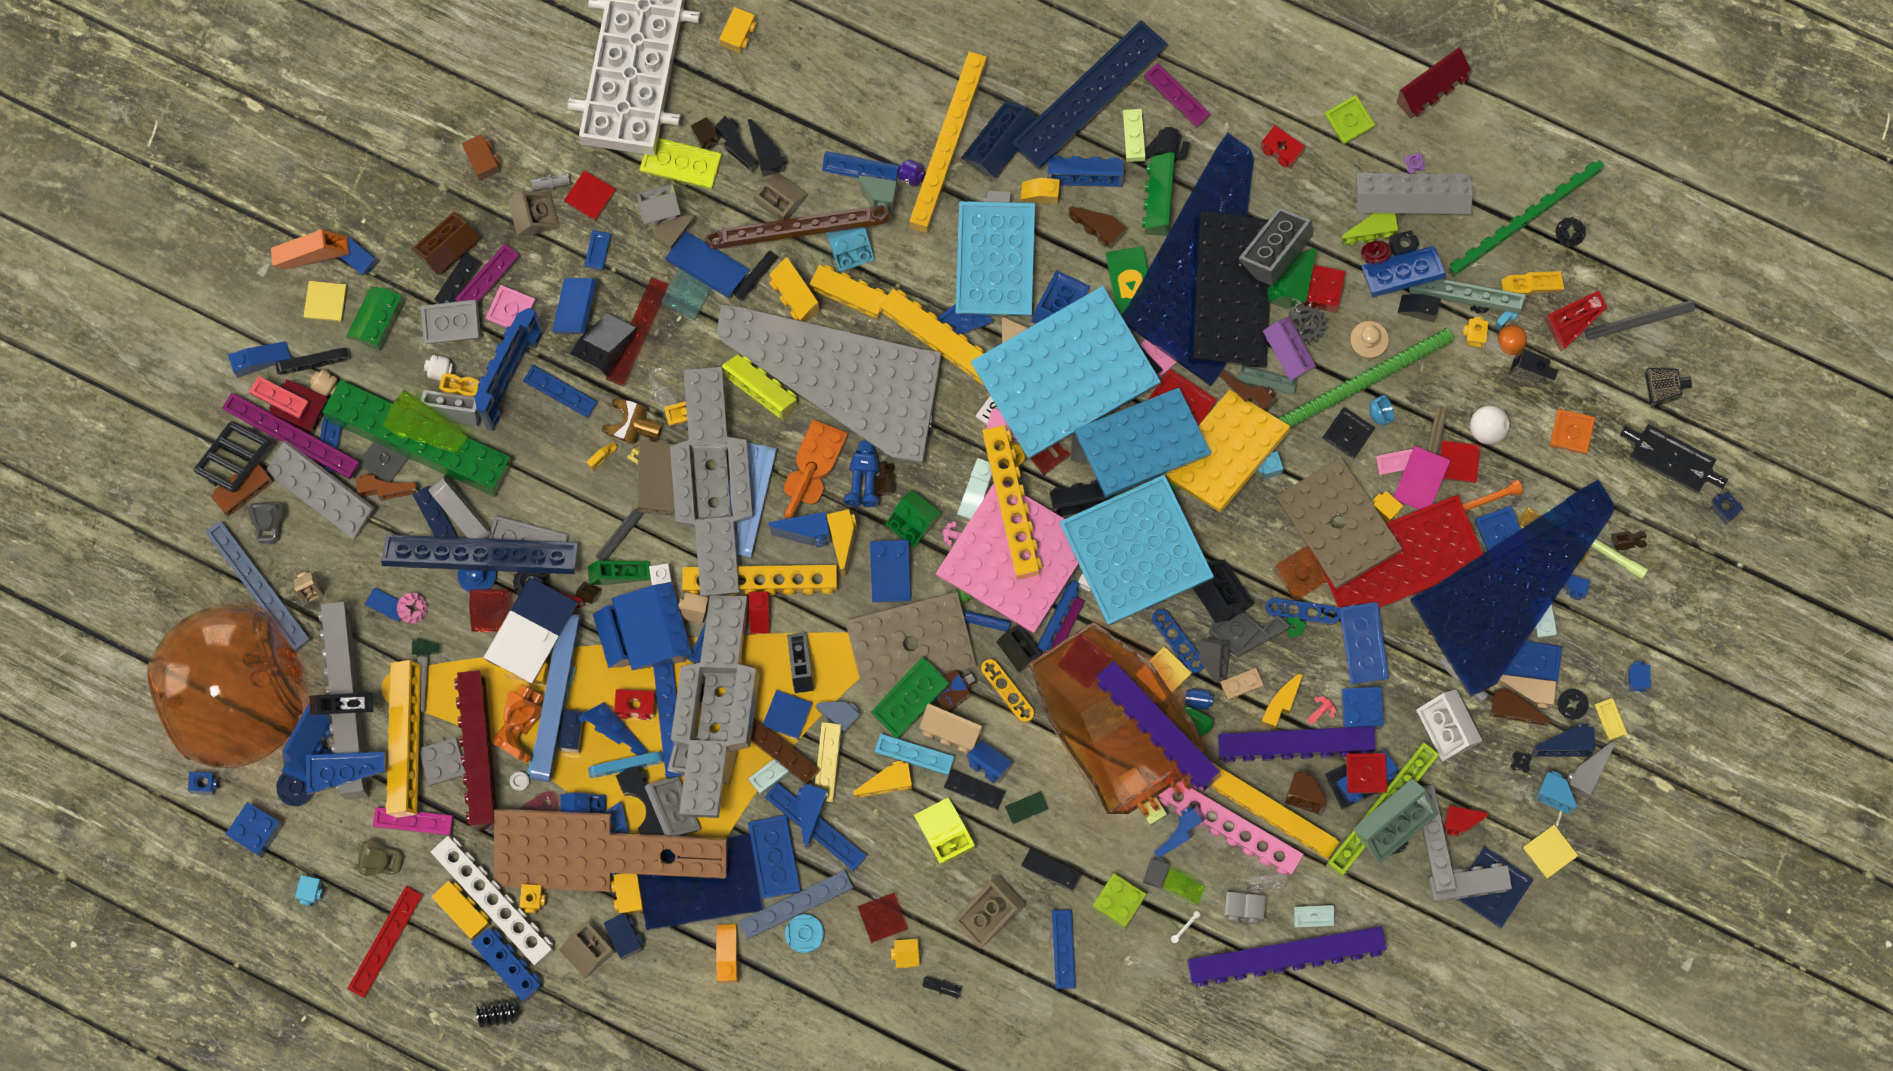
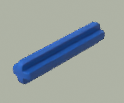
[962,610,1011,632]

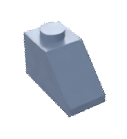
[815,701,860,734]

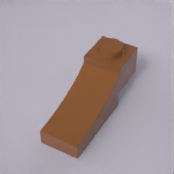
[356,474,418,501]

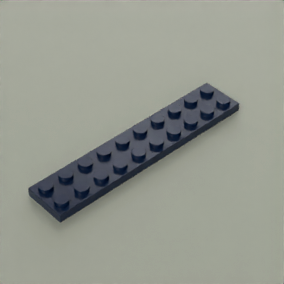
[1012,20,1168,170]
[381,534,578,575]

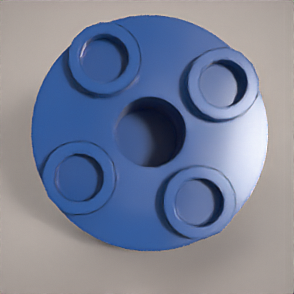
[457,569,496,594]

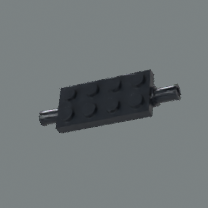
[1620,424,1728,494]

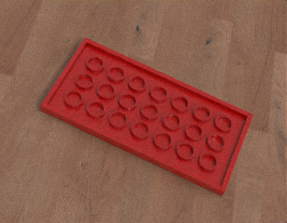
[1320,495,1488,609]

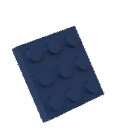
[1457,847,1533,929]

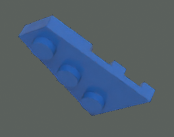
[937,304,993,335]

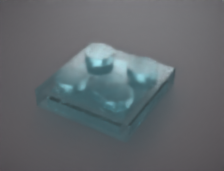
[661,270,712,321]

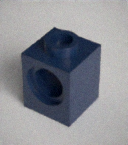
[1711,491,1743,525]

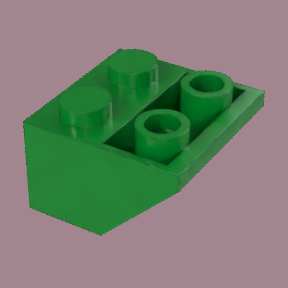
[885,490,942,548]

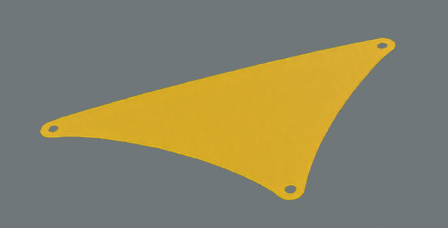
[381,632,860,904]

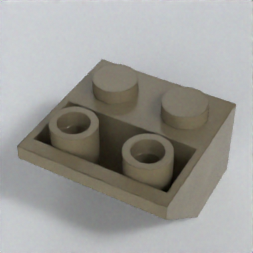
[754,173,807,220]
[559,921,615,979]

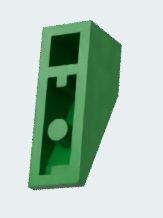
[588,561,651,585]

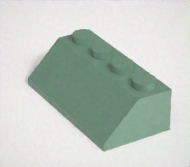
[1353,779,1439,864]

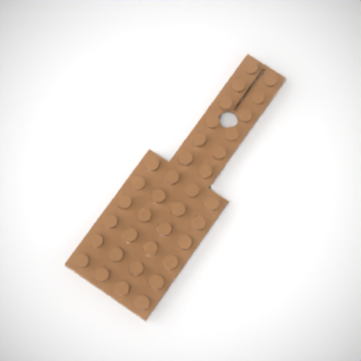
[494,809,727,892]

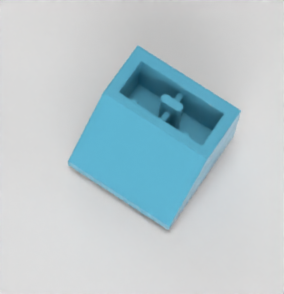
[826,227,875,272]

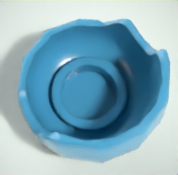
[1369,395,1395,426]

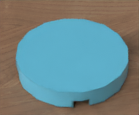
[785,914,824,954]

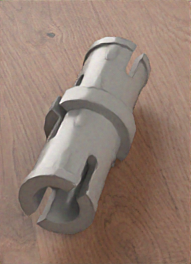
[531,173,570,191]

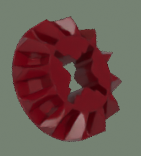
[1361,241,1391,265]

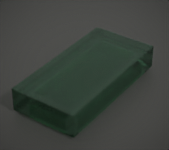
[1005,791,1048,825]

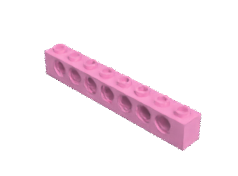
[1156,775,1304,877]

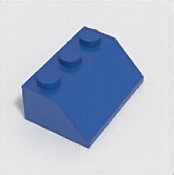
[593,605,630,668]
[282,703,331,776]

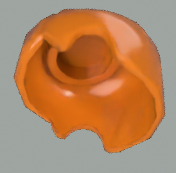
[1498,324,1527,356]

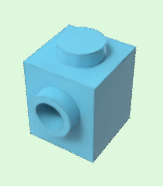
[1257,451,1283,480]
[295,875,323,907]

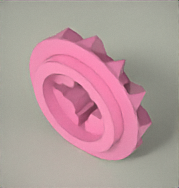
[397,593,427,623]

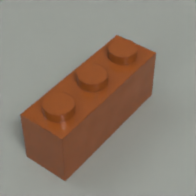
[211,463,273,517]

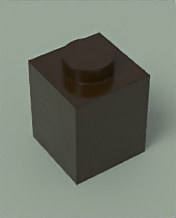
[690,117,719,149]

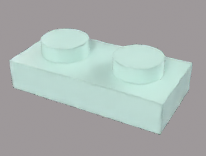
[1530,597,1557,639]
[748,759,790,795]
[1294,905,1334,928]

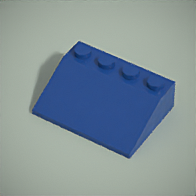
[612,582,692,671]

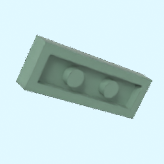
[1238,366,1298,394]

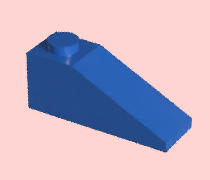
[228,341,291,378]
[797,783,828,849]

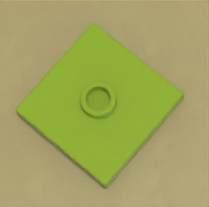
[1324,95,1376,146]

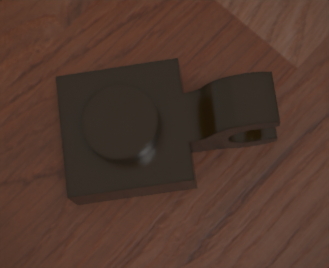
[875,461,894,497]
[1611,531,1647,551]

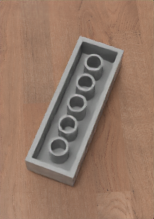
[1355,172,1473,214]

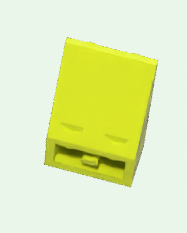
[914,797,975,867]

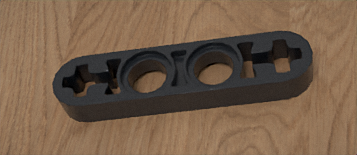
[275,348,349,375]

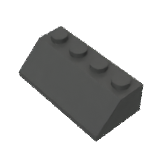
[1239,207,1313,286]

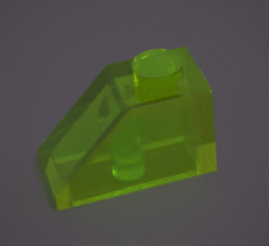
[1162,869,1205,906]

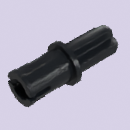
[922,976,962,999]

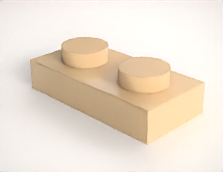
[1220,668,1263,701]

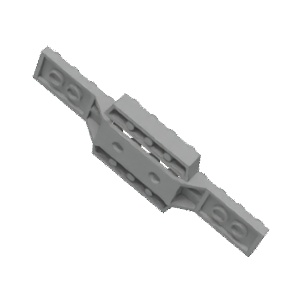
[670,367,753,597]
[671,595,760,818]

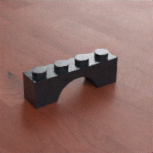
[616,766,665,835]

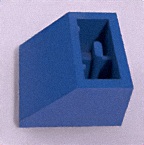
[967,740,1013,784]
[560,792,606,814]

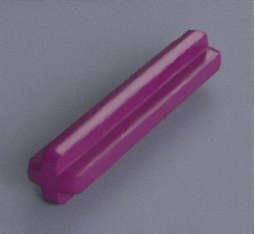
[1052,597,1084,651]

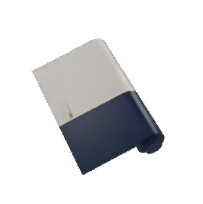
[483,576,578,684]

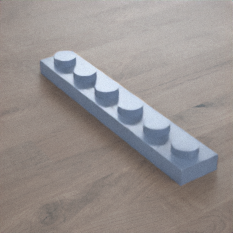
[739,870,853,940]

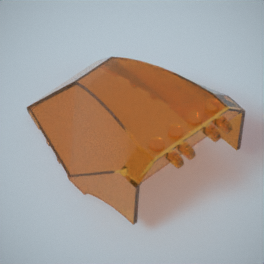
[1028,622,1205,818]

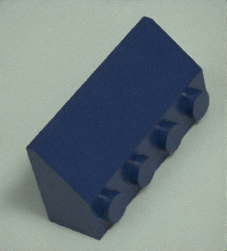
[961,101,1037,178]

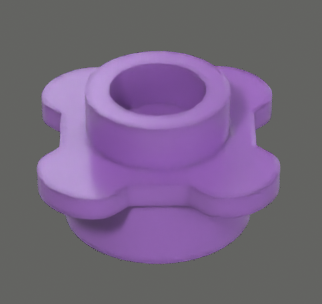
[1404,153,1425,174]

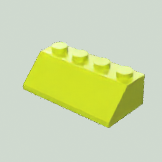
[722,354,798,422]

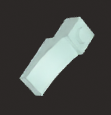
[957,458,992,520]

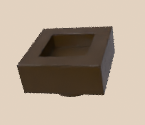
[575,581,601,604]

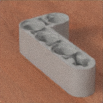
[429,474,492,539]

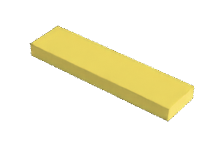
[815,722,842,802]

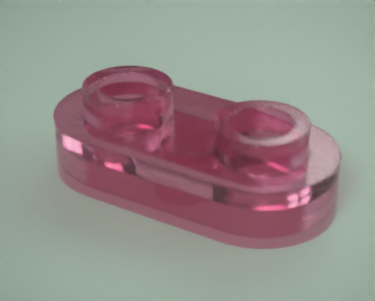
[521,792,557,811]

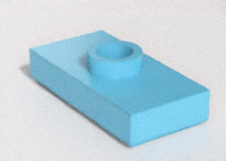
[1495,298,1527,330]

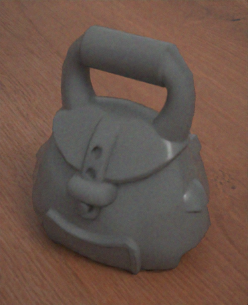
[248,502,283,544]

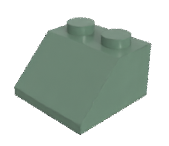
[858,175,897,215]

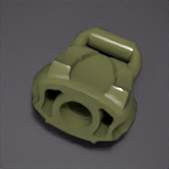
[357,840,403,876]

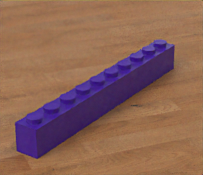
[1187,926,1386,987]

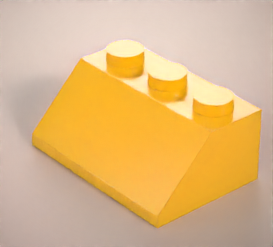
[769,257,820,322]

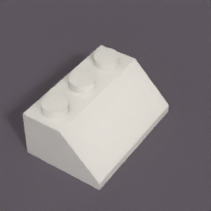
[1416,689,1482,762]

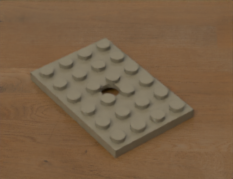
[1276,458,1402,590]
[845,591,976,696]

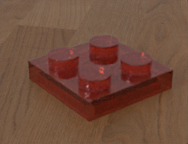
[1057,634,1111,689]
[857,893,908,944]

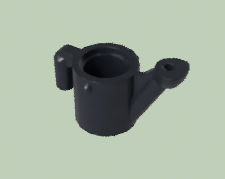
[1135,127,1190,164]

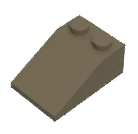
[954,877,1026,949]

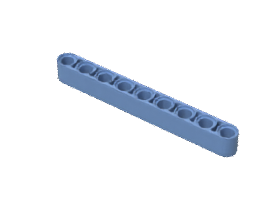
[530,614,581,783]

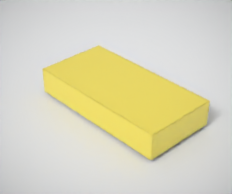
[1594,698,1627,741]

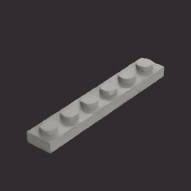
[1422,785,1456,894]

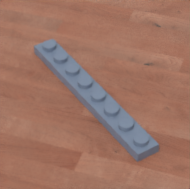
[205,521,310,652]

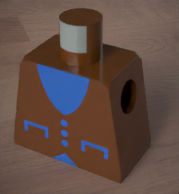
[936,670,976,713]

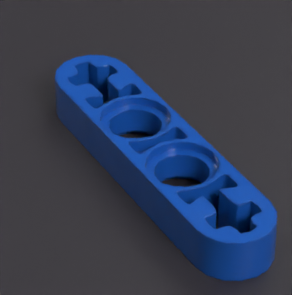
[1265,598,1340,625]
[1152,609,1204,674]

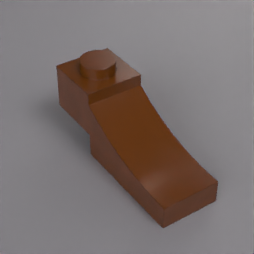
[1219,370,1278,411]

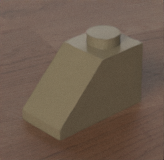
[653,215,695,251]

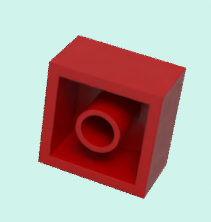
[1300,265,1346,313]

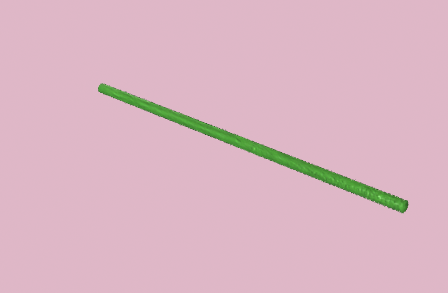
[949,327,1454,606]

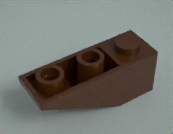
[1069,206,1126,249]

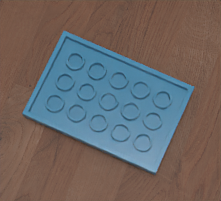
[1074,388,1211,498]

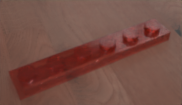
[606,277,669,387]

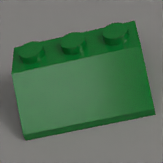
[346,286,405,352]

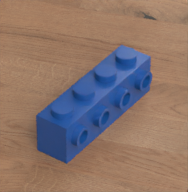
[471,928,542,1004]

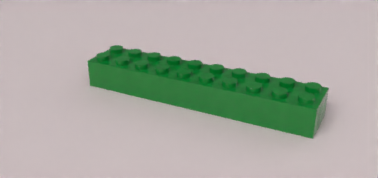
[322,380,512,497]

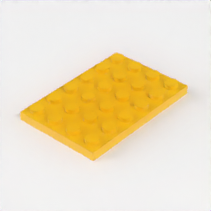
[1161,389,1291,513]

